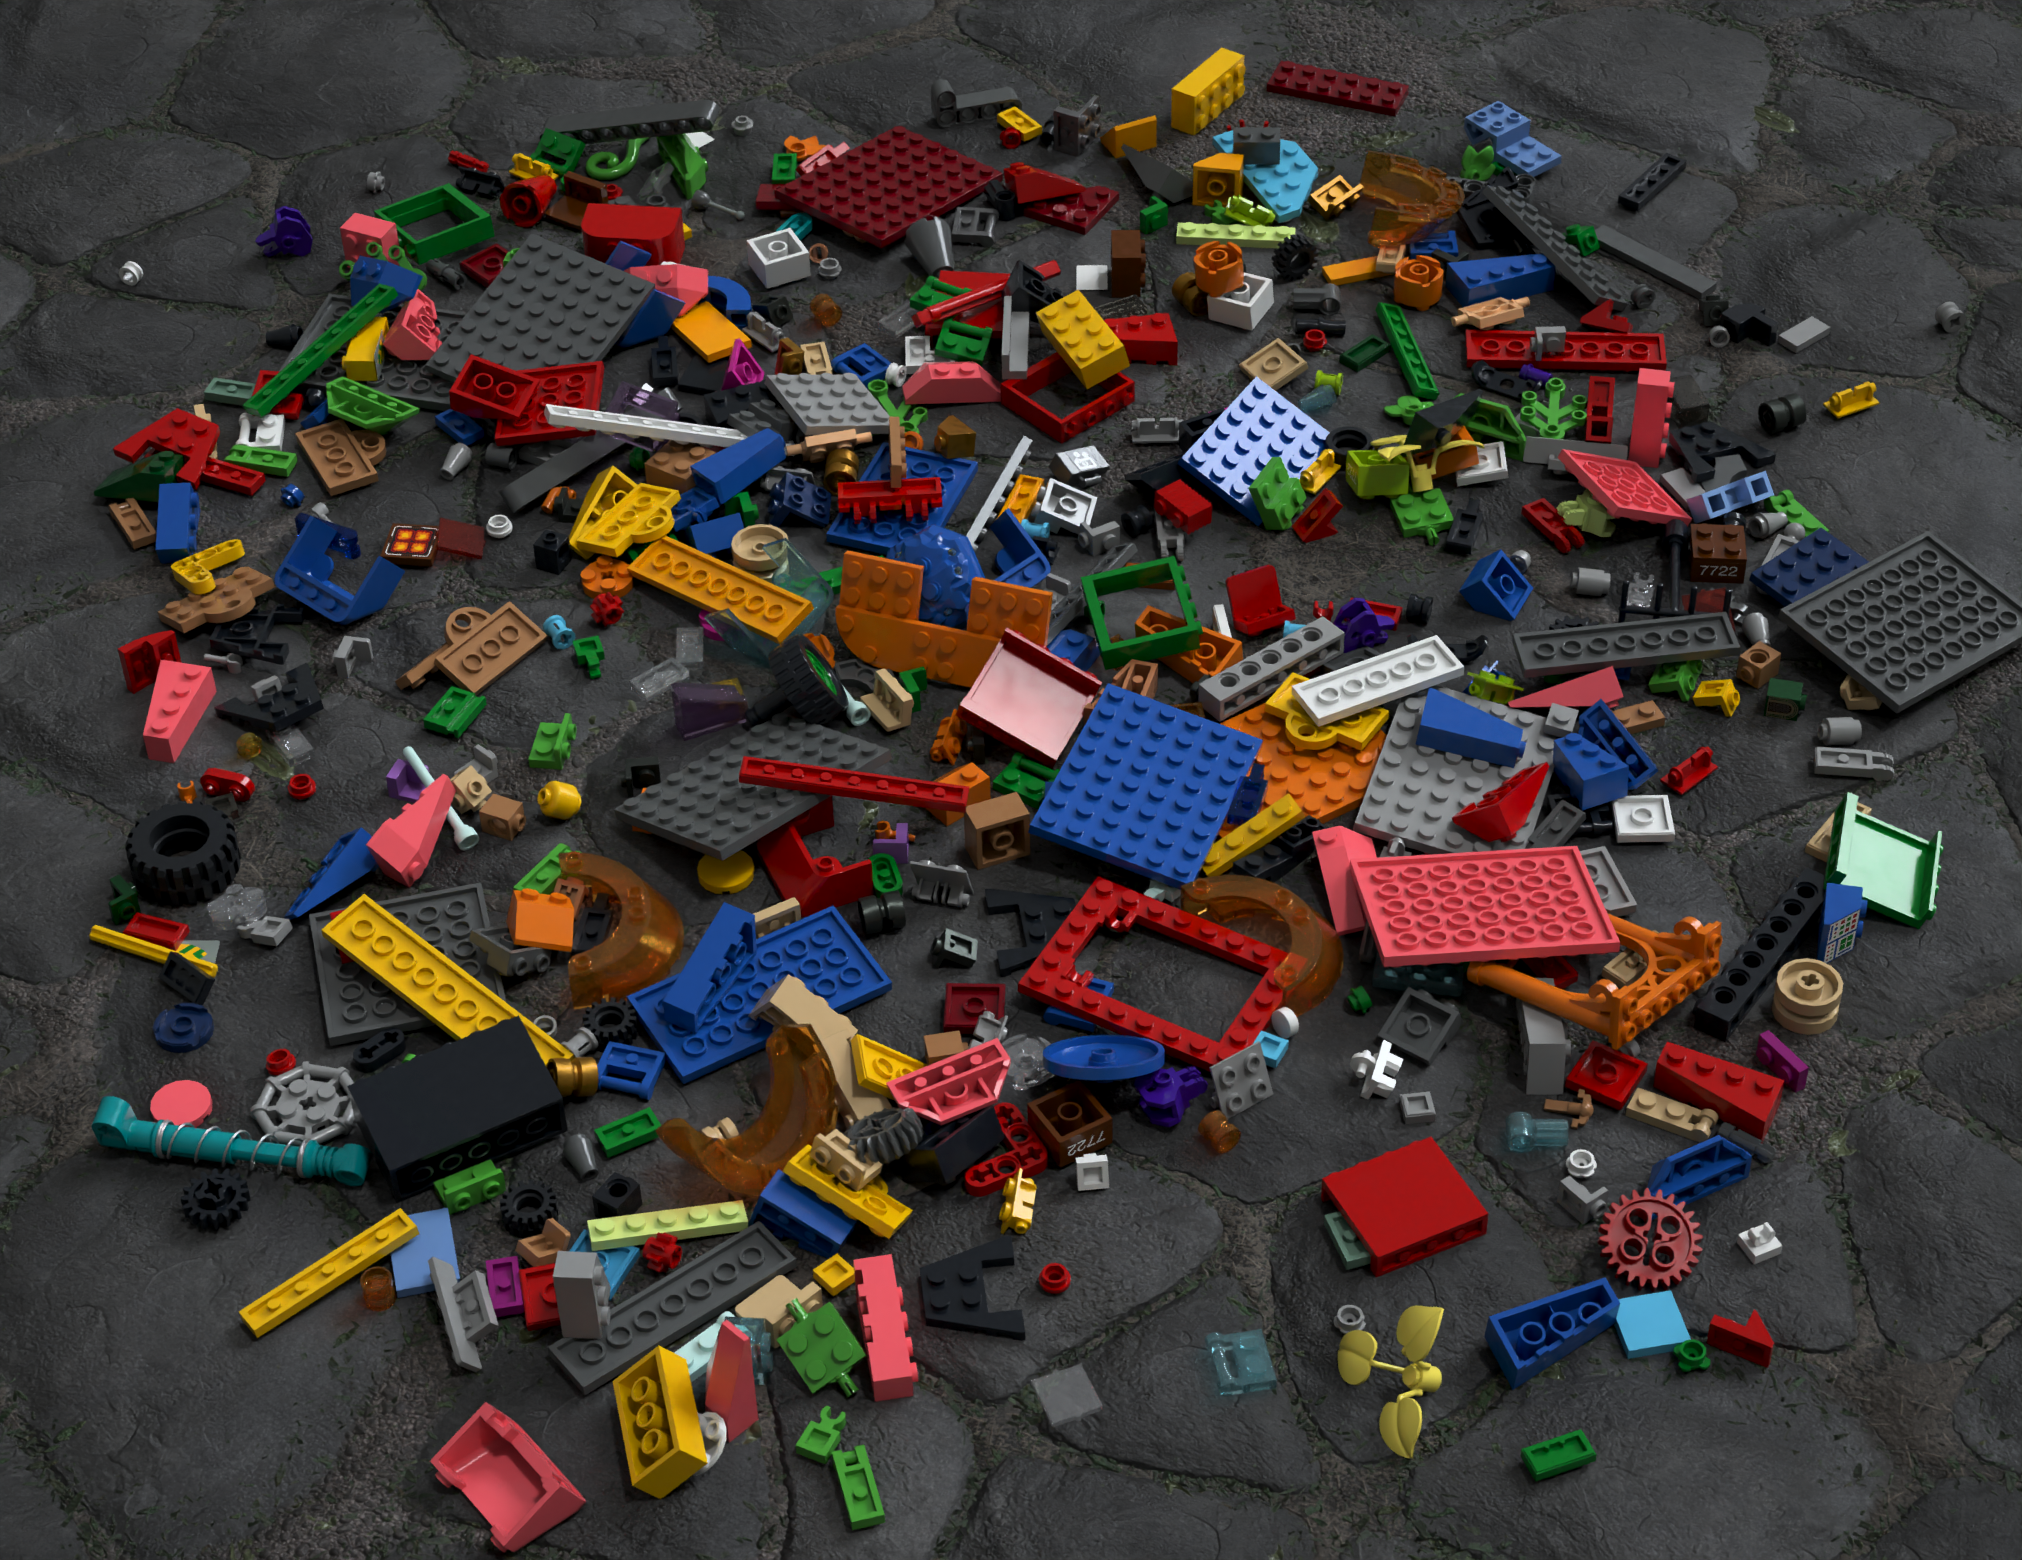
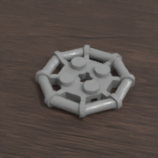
[250,1061,355,1147]

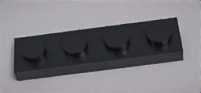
[1618,153,1687,211]

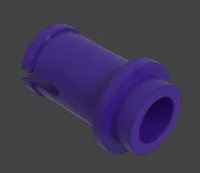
[1519,364,1553,388]

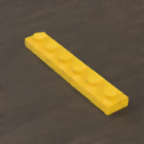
[238,1208,419,1338]

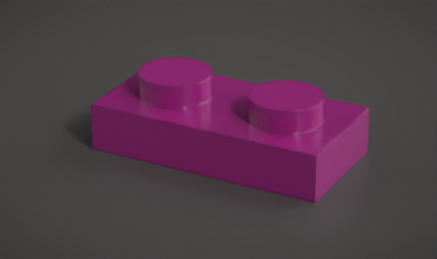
[1756,1030,1809,1093]
[486,1256,524,1317]

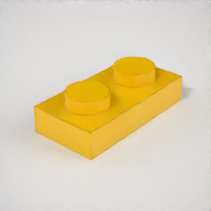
[997,107,1042,142]

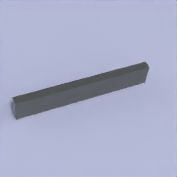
[1595,225,1717,299]

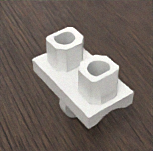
[1350,1040,1403,1100]

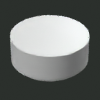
[1271,1007,1299,1039]

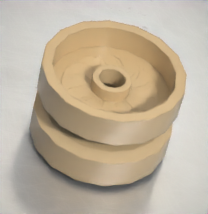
[731,524,791,585]
[1772,958,1843,1035]

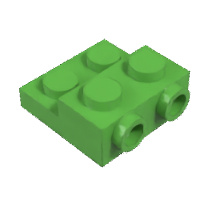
[1248,457,1307,531]

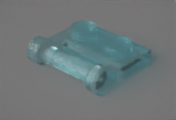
[1205,1329,1277,1396]

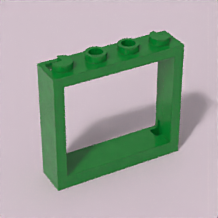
[374,183,495,265]
[1081,556,1203,670]

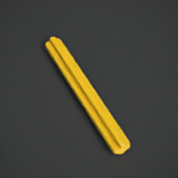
[89,925,218,978]

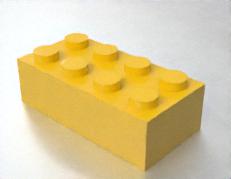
[1171,48,1246,136]
[1036,289,1130,389]
[613,1345,708,1499]

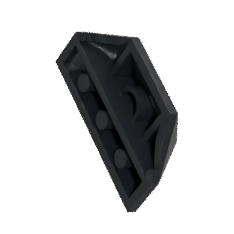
[1124,451,1202,497]

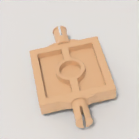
[1451,296,1530,330]
[786,429,872,463]

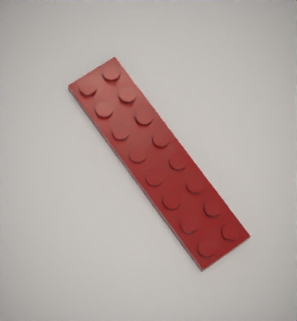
[1465,330,1667,372]

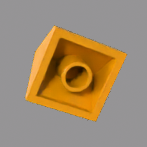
[1100,115,1157,159]

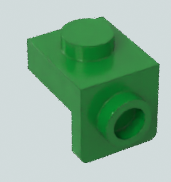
[1140,196,1169,235]
[1563,224,1600,256]
[724,492,759,528]
[899,667,927,713]

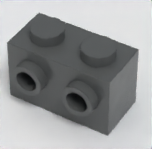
[1233,127,1280,164]

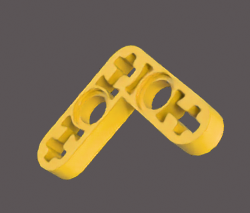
[171,539,245,594]

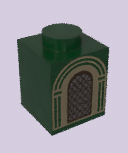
[1764,678,1807,721]

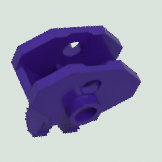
[255,206,313,257]
[1333,598,1395,654]
[1134,1066,1208,1127]

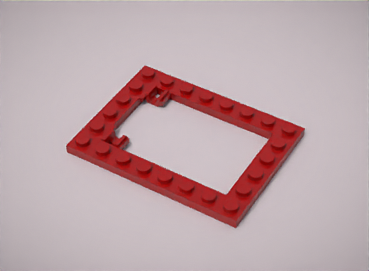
[1017,876,1308,1072]

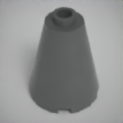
[904,217,954,279]

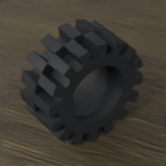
[1272,234,1318,281]
[583,997,638,1052]
[500,1180,559,1239]

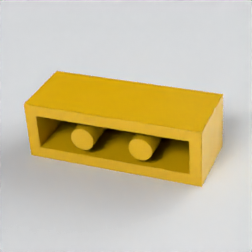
[342,317,389,381]

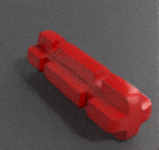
[448,151,489,173]

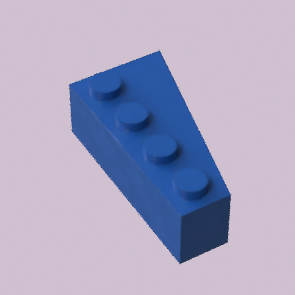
[1445,253,1556,307]
[662,902,757,1034]
[1484,1277,1620,1390]

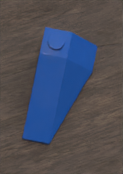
[284,827,379,920]

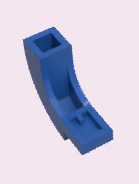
[696,276,752,330]

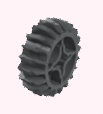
[843,1106,924,1164]

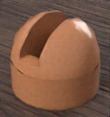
[809,243,828,263]

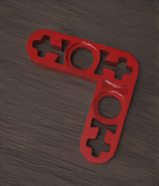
[965,1102,1048,1197]

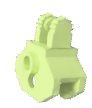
[1557,489,1616,537]

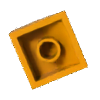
[1193,153,1244,208]

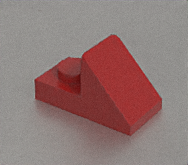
[1580,299,1633,333]
[1292,488,1343,543]
[1706,1309,1774,1368]

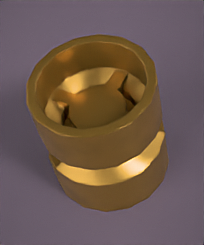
[1172,272,1209,316]
[823,448,859,496]
[546,1057,598,1097]

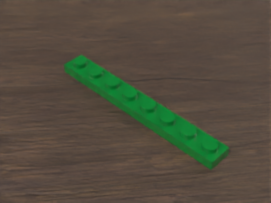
[242,283,398,418]

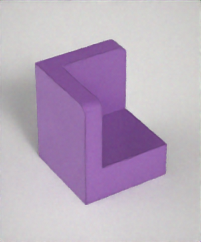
[386,759,429,803]
[873,823,909,864]

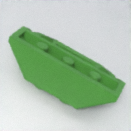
[657,134,708,200]
[326,377,420,435]
[1452,393,1526,462]

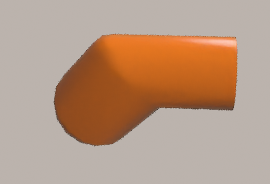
[541,486,576,514]

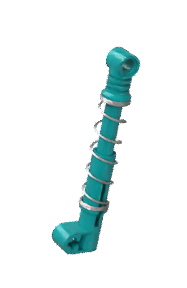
[92,1096,372,1186]

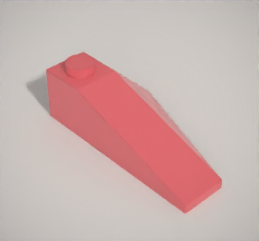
[383,289,442,360]
[1506,666,1624,710]
[366,774,456,888]
[1312,826,1377,936]
[705,1320,758,1443]

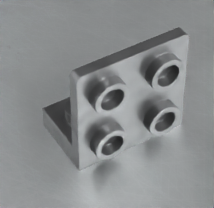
[1054,95,1101,157]

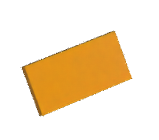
[670,301,752,363]

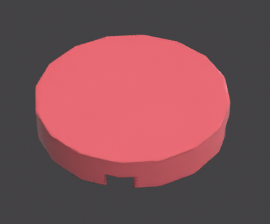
[150,1080,212,1128]

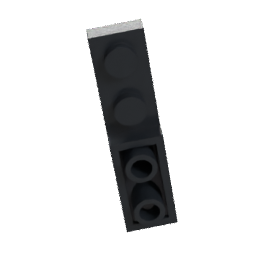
[1231,815,1329,886]

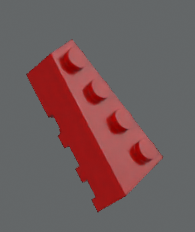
[1104,313,1178,366]
[1653,1042,1784,1144]

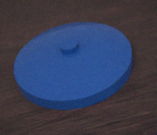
[1043,1035,1165,1083]

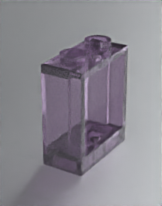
[601,381,680,453]

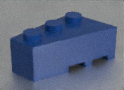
[155,483,201,563]
[1553,733,1629,811]
[748,1169,858,1259]

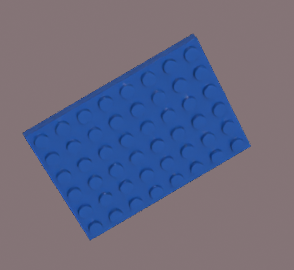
[1028,683,1263,893]

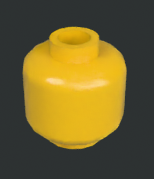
[537,781,581,820]

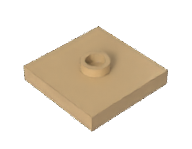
[1239,338,1308,391]

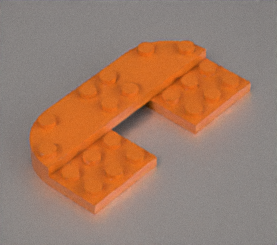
[835,551,1053,688]

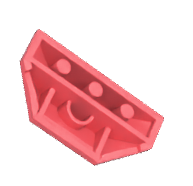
[624,264,708,317]
[902,361,1001,404]
[886,1038,1011,1125]

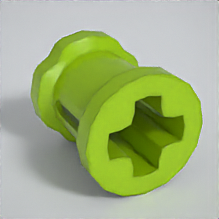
[1314,370,1343,395]

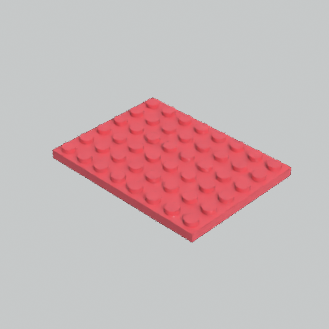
[1350,846,1620,968]

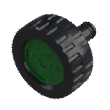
[745,634,849,727]

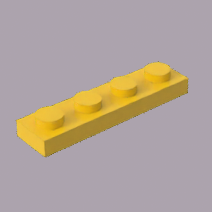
[1202,793,1306,881]

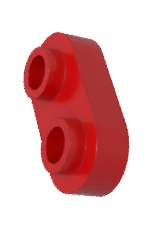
[200,768,255,802]

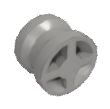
[1935,301,1966,333]

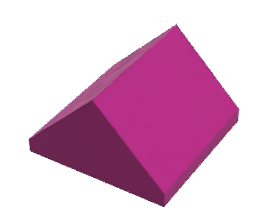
[721,338,764,391]

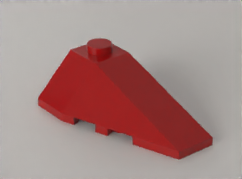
[1452,762,1549,842]

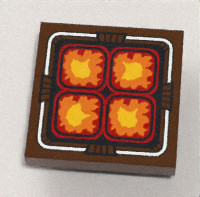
[380,523,444,567]

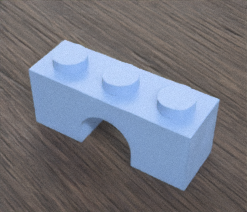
[1686,471,1774,524]

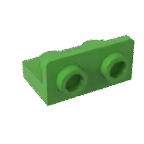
[1648,659,1702,702]
[528,713,577,770]
[433,1159,506,1215]

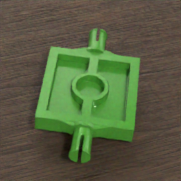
[1390,483,1454,546]
[776,1298,868,1398]

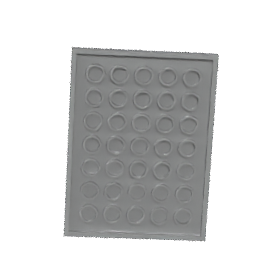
[1353,685,1562,854]

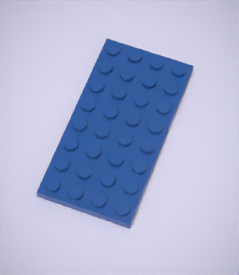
[627,905,892,1084]

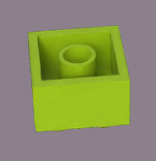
[1346,450,1409,499]

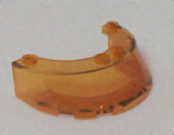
[1359,150,1465,248]
[559,851,684,1009]
[1181,875,1344,1017]
[655,1023,838,1196]

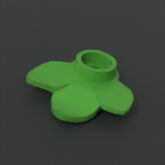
[1460,145,1496,181]
[1384,396,1434,425]

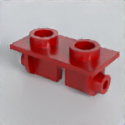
[1660,747,1718,795]

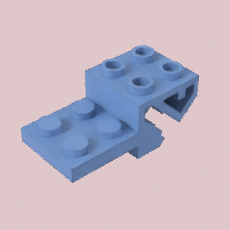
[1464,101,1562,177]

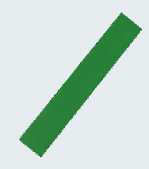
[1375,302,1439,400]

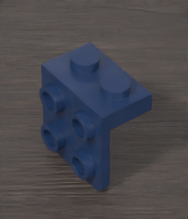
[767,472,831,528]

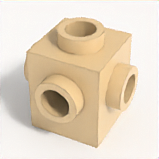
[450,765,492,814]

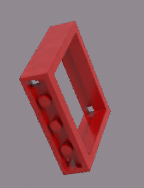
[1001,352,1135,444]

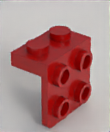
[1226,565,1296,636]

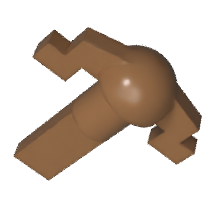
[1544,1089,1594,1129]

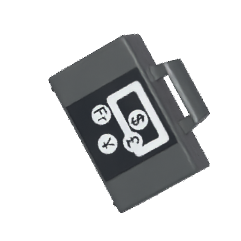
[1049,445,1109,488]

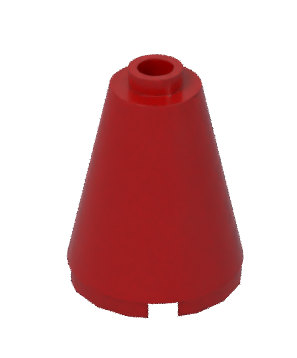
[500,175,557,227]

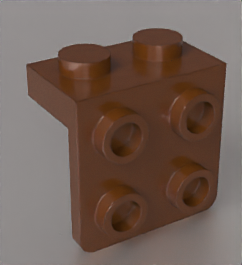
[545,171,609,230]

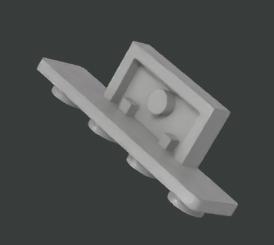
[1523,436,1628,475]
[428,1257,499,1372]

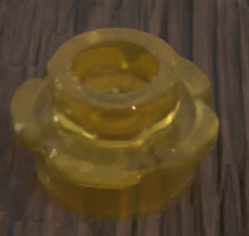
[236,733,263,758]

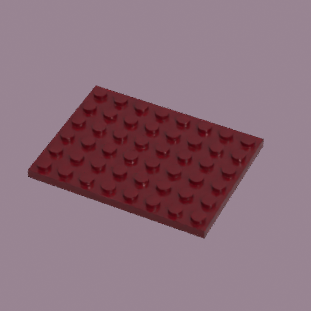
[776,126,1003,248]

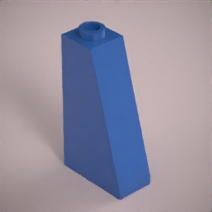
[690,428,786,504]
[1416,688,1526,768]

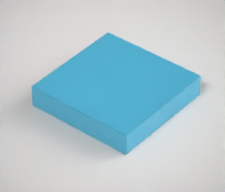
[1614,1290,1691,1359]

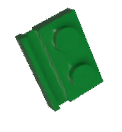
[423,686,487,738]

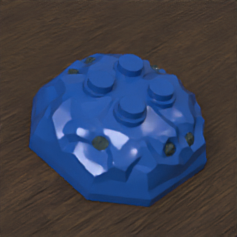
[886,525,986,630]

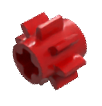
[590,592,624,626]
[643,1232,682,1273]

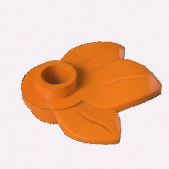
[784,136,826,162]

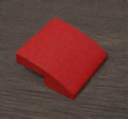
[118,630,182,694]

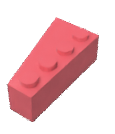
[1628,368,1675,468]
[143,660,217,763]
[853,1254,918,1402]

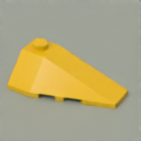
[569,465,637,560]

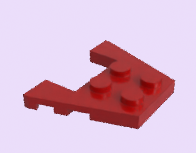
[113,408,220,490]

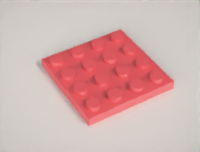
[1558,449,1692,527]

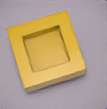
[813,1254,855,1296]

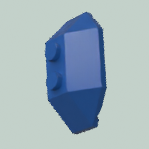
[350,256,423,314]
[1047,629,1101,671]
[1578,699,1658,790]
[1642,1135,1752,1220]

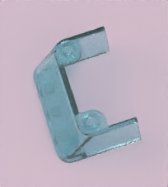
[704,538,834,664]

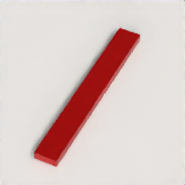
[739,756,969,813]

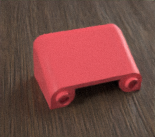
[430,1402,587,1553]

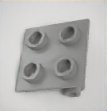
[910,860,974,908]
[1209,1041,1273,1121]

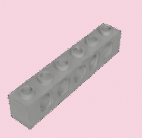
[1198,616,1345,722]

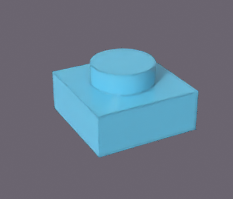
[1253,1031,1289,1068]

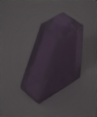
[671,682,748,741]

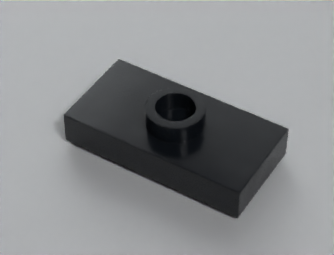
[158,951,215,1005]

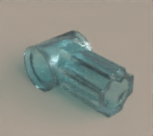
[1505,1111,1568,1153]

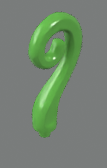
[585,137,651,180]

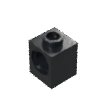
[533,529,572,575]
[592,1172,642,1219]

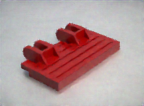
[838,477,943,524]

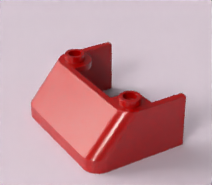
[757,796,874,918]

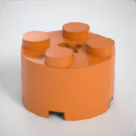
[1194,241,1244,298]
[1394,255,1444,311]

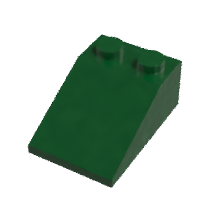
[94,451,184,502]

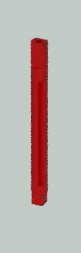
[911,260,1061,328]

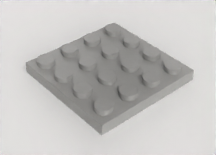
[765,373,889,435]

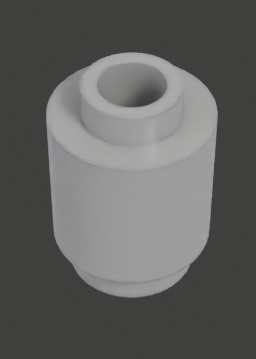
[1570,568,1611,597]
[1817,717,1862,746]

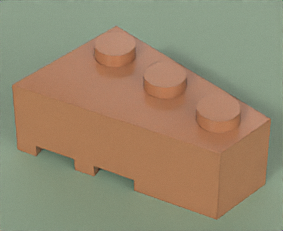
[1084,659,1158,726]

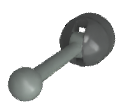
[691,189,745,220]

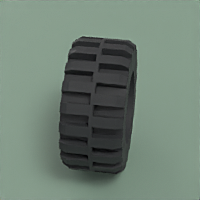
[125,801,241,906]

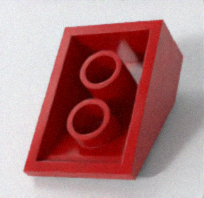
[1003,162,1086,204]
[449,354,540,420]

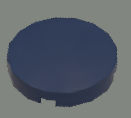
[153,1003,214,1053]

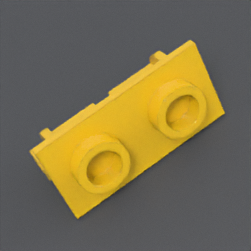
[509,153,559,180]
[1823,382,1879,418]
[1299,449,1341,494]
[999,1168,1037,1234]

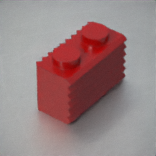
[1154,479,1212,535]

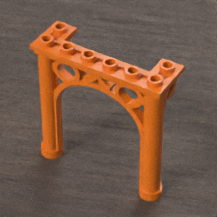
[1467,913,1722,1050]

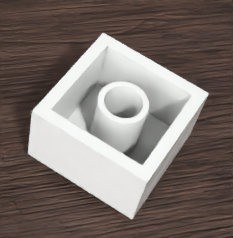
[747,228,811,289]
[1207,272,1274,330]

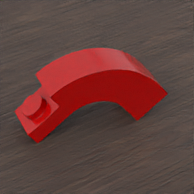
[1584,376,1615,444]

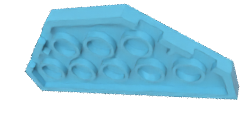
[1212,130,1318,223]

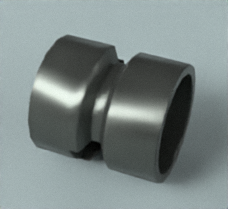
[1758,393,1806,434]
[857,890,906,935]

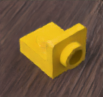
[1693,679,1740,717]

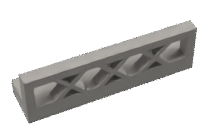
[1002,296,1029,379]

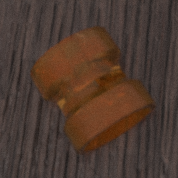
[810,294,842,326]
[1198,1110,1241,1154]
[360,1266,396,1312]

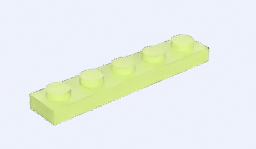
[1176,222,1296,249]
[587,1200,748,1251]

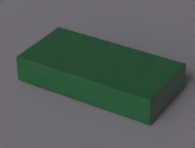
[1339,334,1391,373]

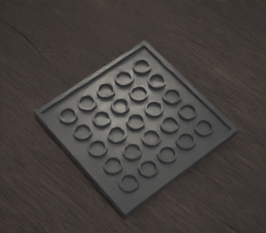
[309,882,506,1046]

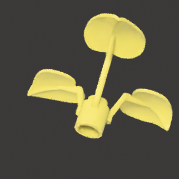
[1370,435,1485,492]
[1338,1306,1444,1459]

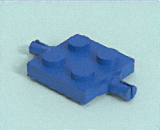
[671,486,720,532]

